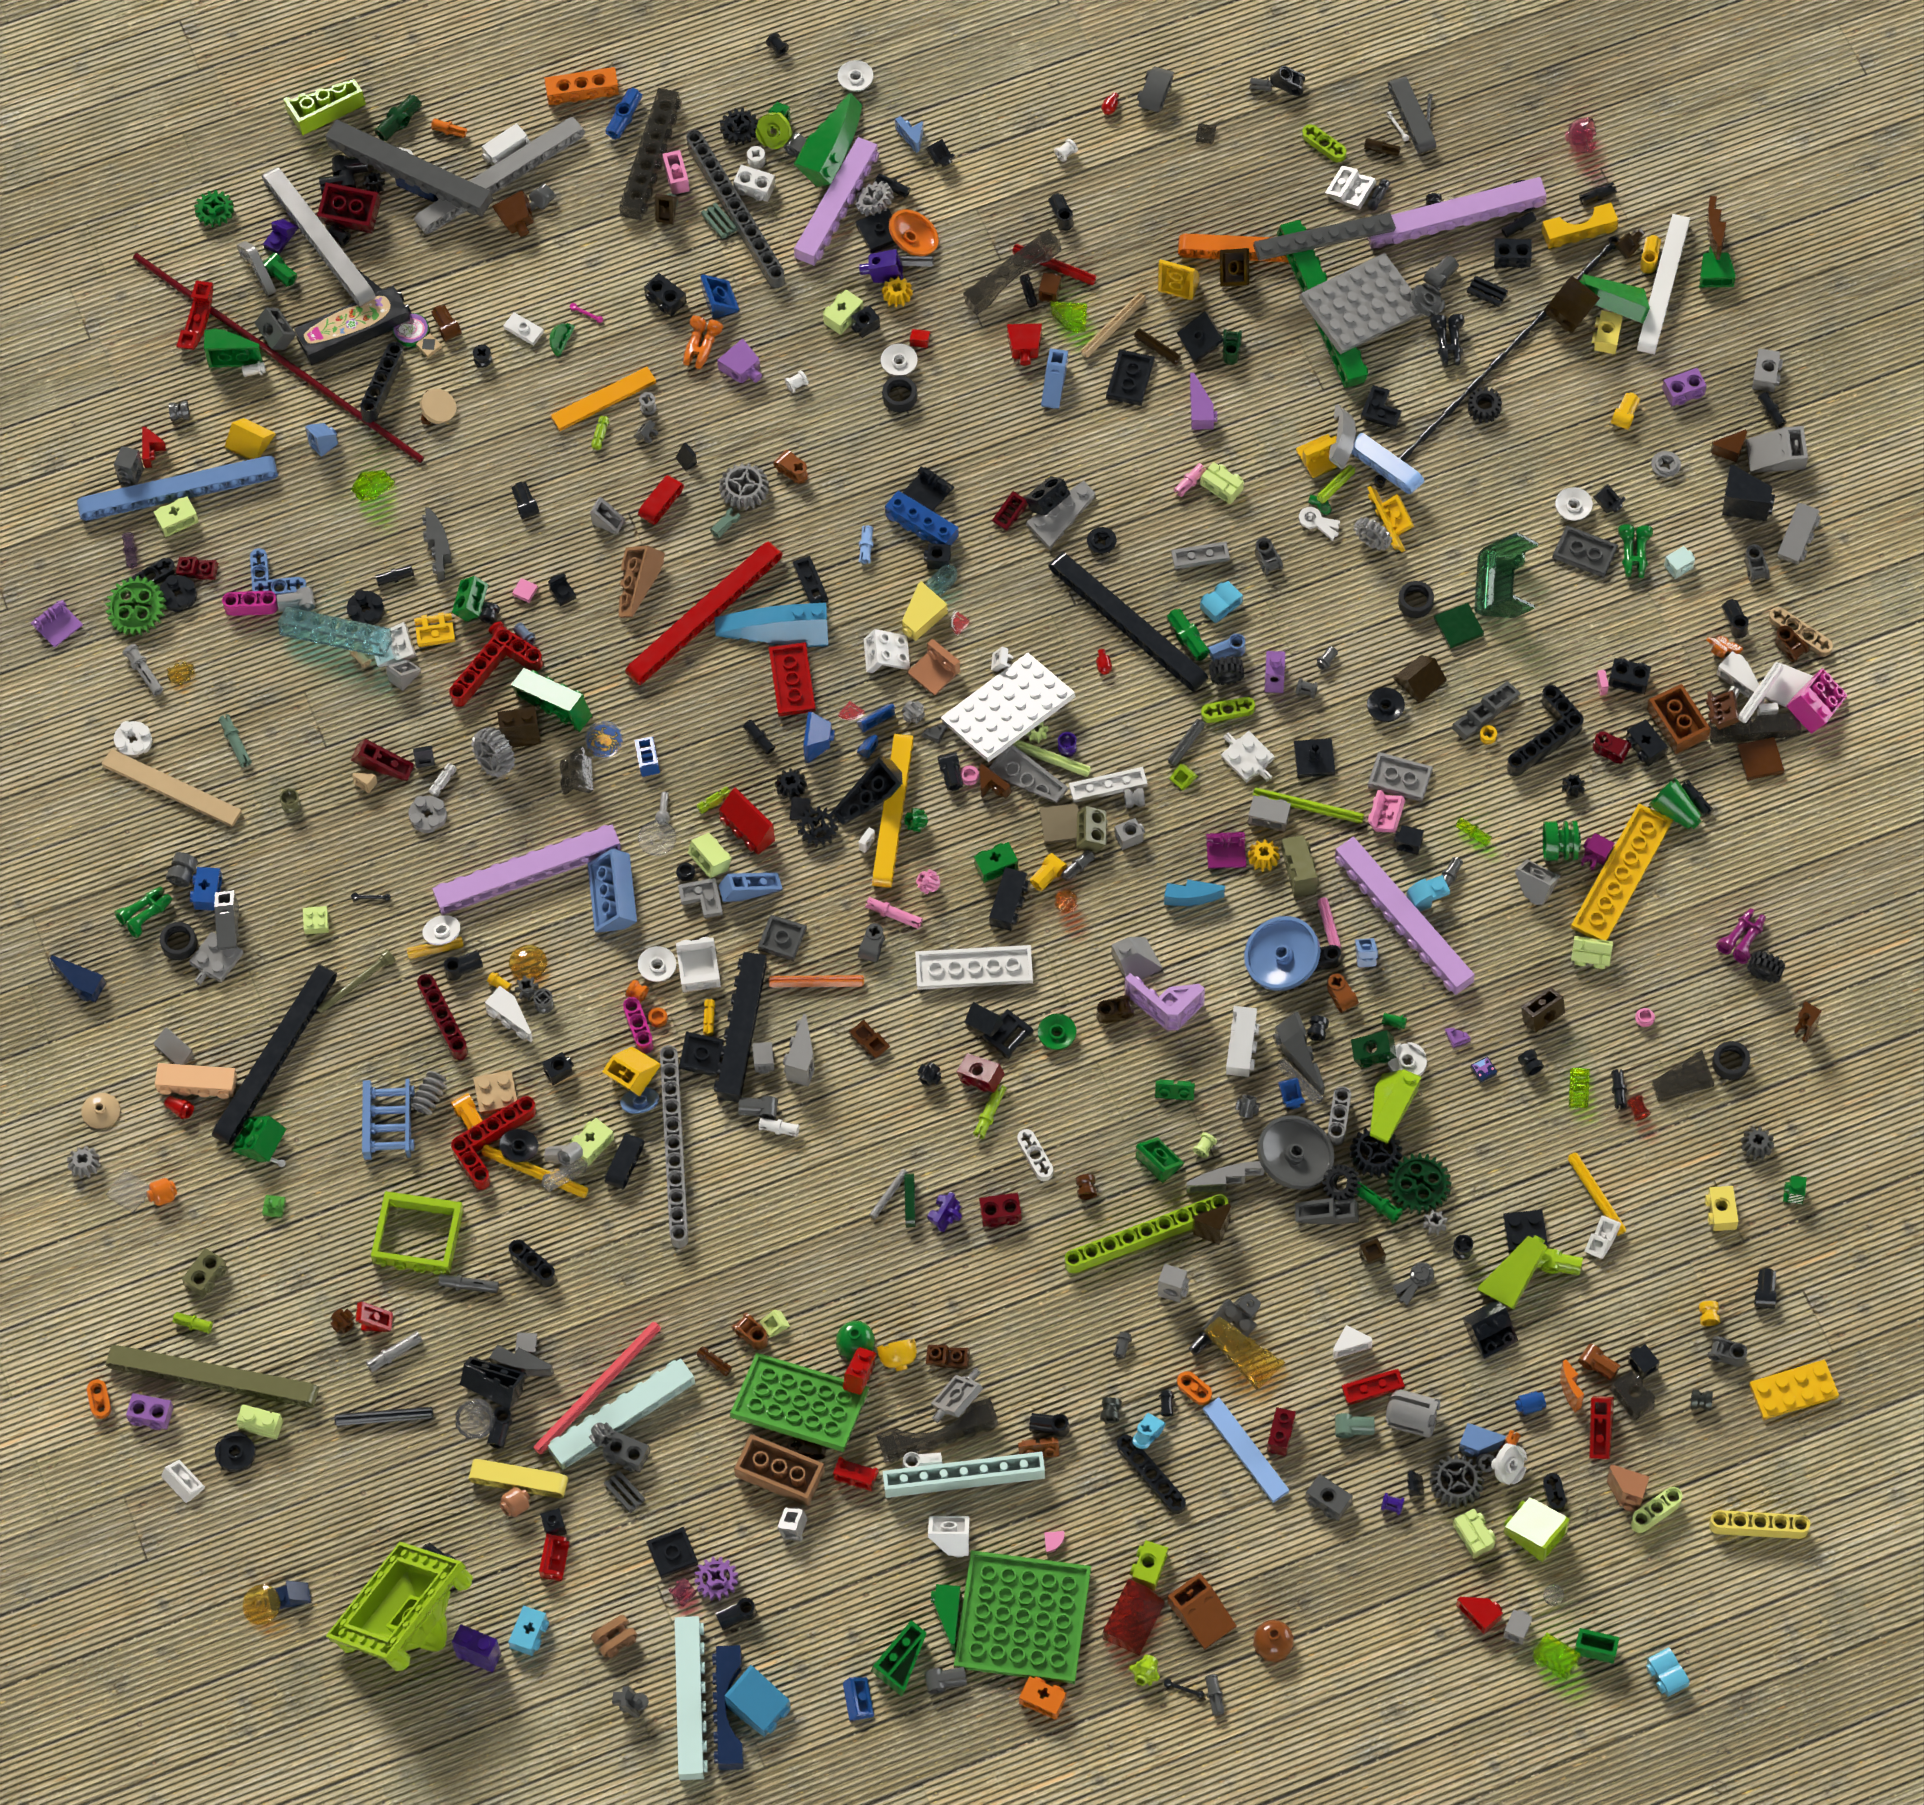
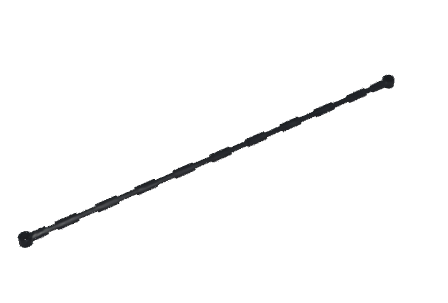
[1374,236,1619,488]

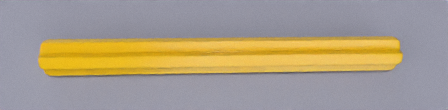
[481,1145,589,1198]

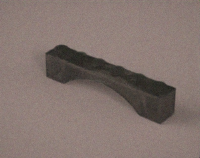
[963,229,1062,315]
[876,1398,998,1463]

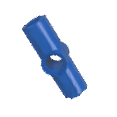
[605,88,643,140]

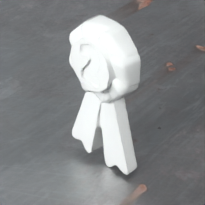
[1299,507,1340,541]

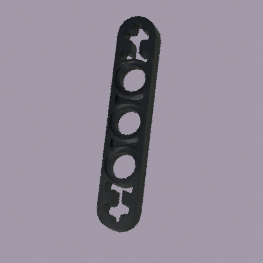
[1117,1435,1186,1514]

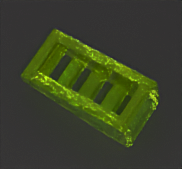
[1569,1068,1590,1108]

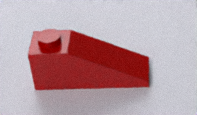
[1589,1396,1614,1459]

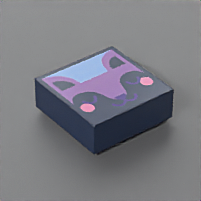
[1470,1056,1497,1083]

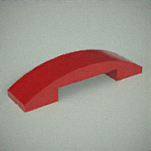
[176,280,214,350]

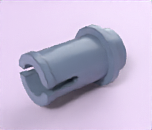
[513,622,536,645]

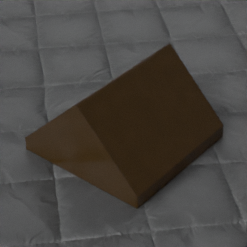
[1220,248,1249,287]
[1393,655,1447,703]
[1192,1203,1231,1245]

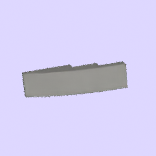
[1186,1161,1264,1193]

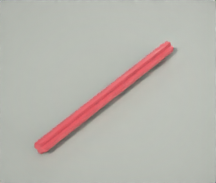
[533,1322,661,1455]

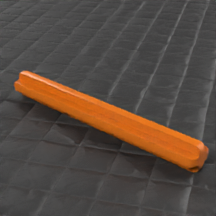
[769,975,864,987]

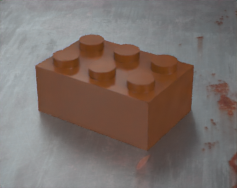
[1647,684,1710,754]

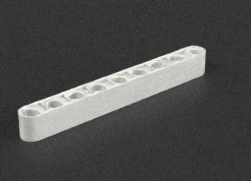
[1637,214,1690,355]

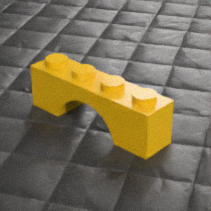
[1541,203,1619,249]

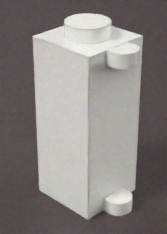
[482,123,530,166]

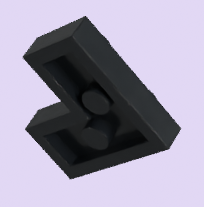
[1361,385,1402,429]

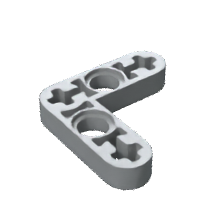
[237,241,276,296]

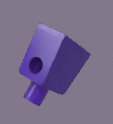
[859,249,903,283]

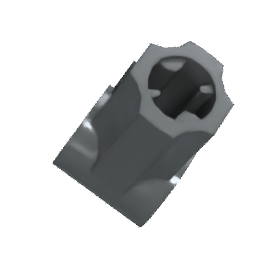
[1423,256,1459,290]
[738,1096,778,1120]
[925,1667,967,1694]

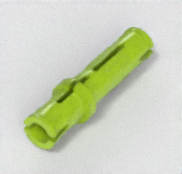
[973,1084,1007,1139]

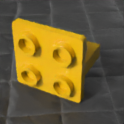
[1296,434,1338,478]

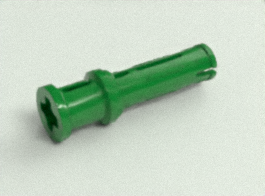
[1356,1182,1403,1224]

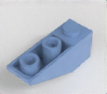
[1041,348,1068,409]

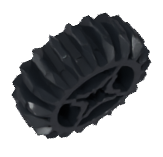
[1349,1128,1402,1178]

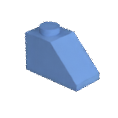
[305,423,338,457]
[1459,1423,1506,1457]

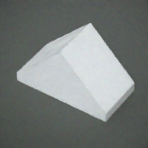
[1333,1325,1372,1359]

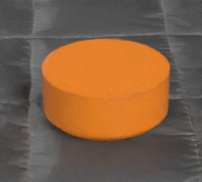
[648,1007,668,1028]

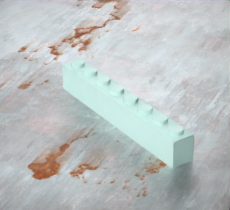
[548,1358,695,1471]
[883,1452,1045,1498]
[675,1616,708,1780]

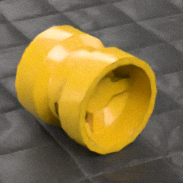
[1699,1301,1720,1326]

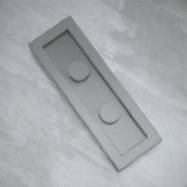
[1171,541,1230,570]

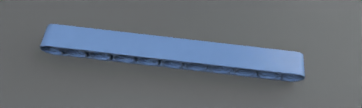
[77,456,278,521]

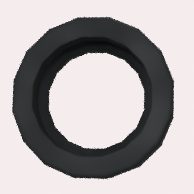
[882,376,917,413]
[1398,581,1434,618]
[160,922,197,960]
[1712,1041,1751,1080]

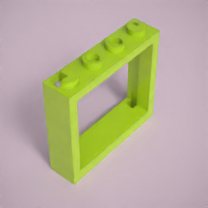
[371,1191,464,1275]

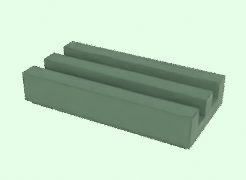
[701,203,737,240]

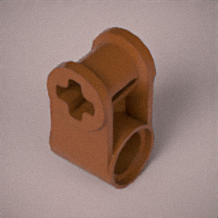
[773,450,808,484]
[1327,973,1359,1013]
[731,1313,768,1350]

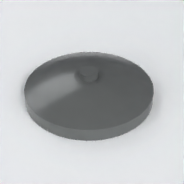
[1257,1115,1334,1190]

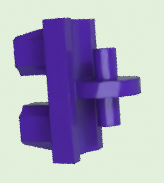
[927,1192,962,1232]

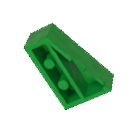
[871,1620,927,1697]

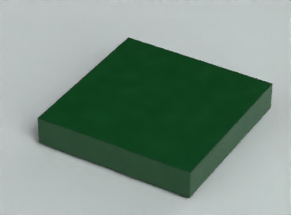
[1434,603,1484,649]

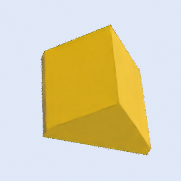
[225,418,275,460]

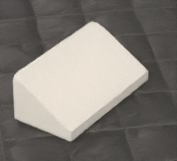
[161,1460,205,1503]

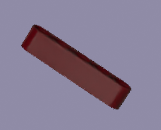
[417,974,468,1060]

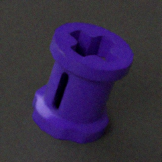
[1381,1493,1405,1515]

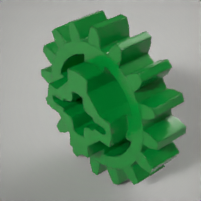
[194,190,234,228]

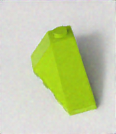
[1370,1069,1421,1143]

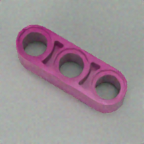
[222,591,278,616]
[623,997,653,1054]

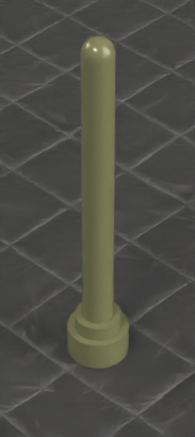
[318,949,396,1013]

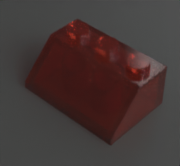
[1103,1579,1165,1656]

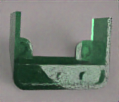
[1474,532,1539,618]

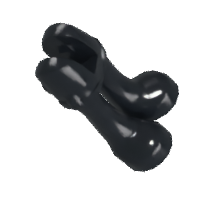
[1430,314,1465,366]

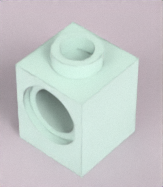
[1664,546,1695,579]

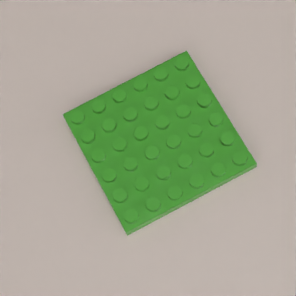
[954,1550,1091,1684]

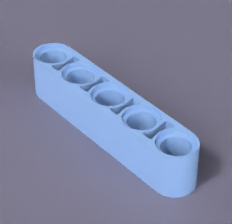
[1351,433,1424,494]

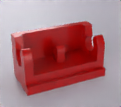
[833,1457,879,1491]
[539,1533,570,1581]

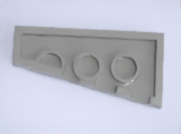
[1026,481,1095,550]

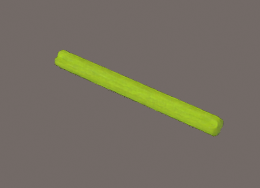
[1253,788,1364,824]

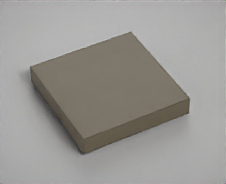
[1040,803,1079,845]

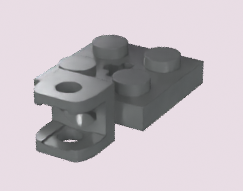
[1202,1293,1261,1355]

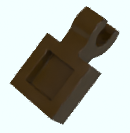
[1614,228,1645,259]

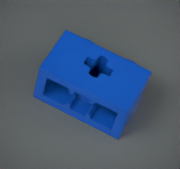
[190,867,223,911]

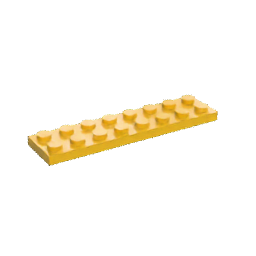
[1571,803,1673,941]

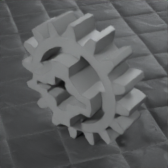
[855,181,894,216]
[1353,517,1392,551]

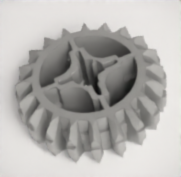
[719,462,769,511]
[471,727,516,778]

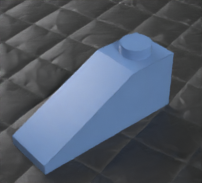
[718,873,783,902]

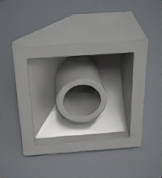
[1515,859,1561,905]
[1111,937,1163,980]

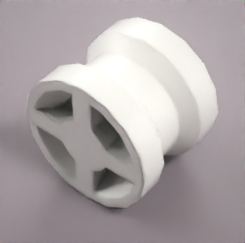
[747,146,766,169]

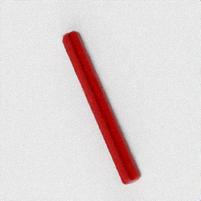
[1012,244,1096,285]

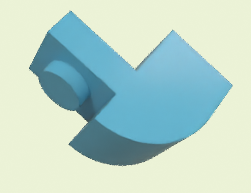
[1406,875,1450,912]

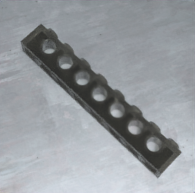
[619,88,682,220]

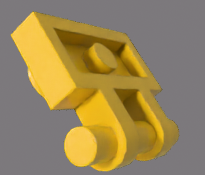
[414,612,455,647]

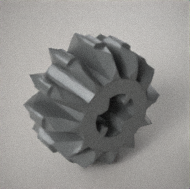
[1741,1126,1774,1160]

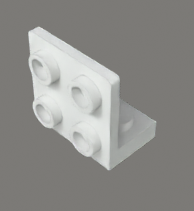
[864,629,910,673]

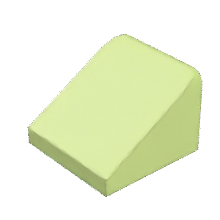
[760,1310,790,1338]

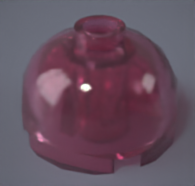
[1565,117,1596,153]

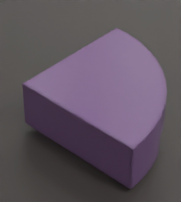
[1445,1028,1471,1048]

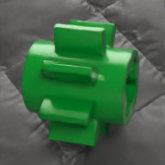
[904,808,928,832]

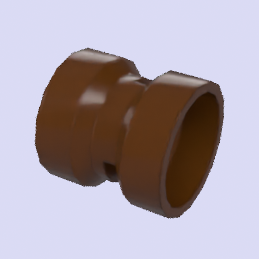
[1076,1174,1097,1200]

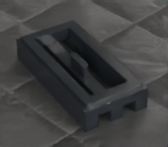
[1467,275,1508,307]

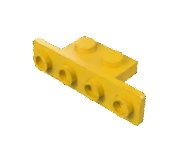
[1367,486,1414,552]

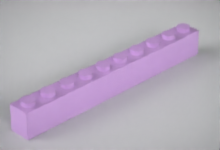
[1367,177,1546,249]
[432,824,621,915]
[1335,836,1475,995]

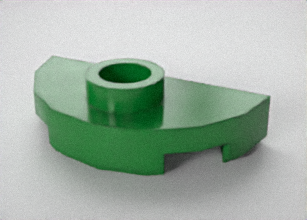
[549,323,575,356]

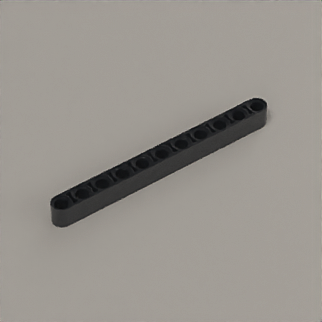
[1048,552,1208,692]
[212,964,337,1145]

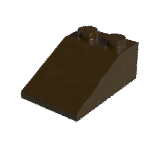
[1543,275,1600,333]

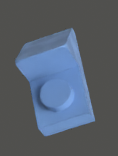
[895,116,924,153]
[1355,938,1378,967]

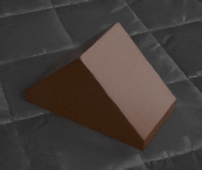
[1711,429,1747,462]

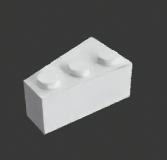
[1226,1006,1260,1077]

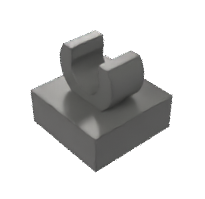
[633,419,659,443]

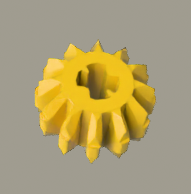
[882,276,913,308]
[1247,839,1280,872]

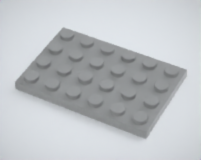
[1299,253,1422,354]

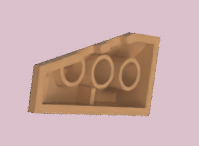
[619,546,665,618]

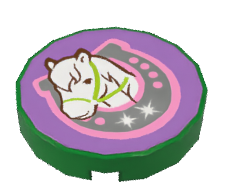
[393,313,430,347]

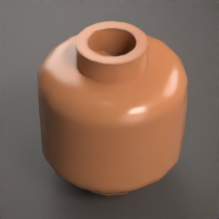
[500,1487,530,1517]

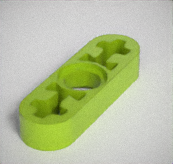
[1302,124,1346,163]
[1201,697,1255,723]

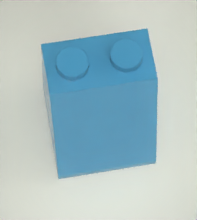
[725,1665,791,1737]

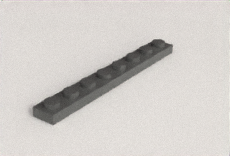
[1253,212,1396,261]

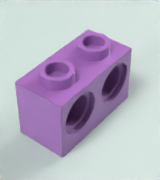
[1662,368,1707,407]
[126,1393,174,1430]

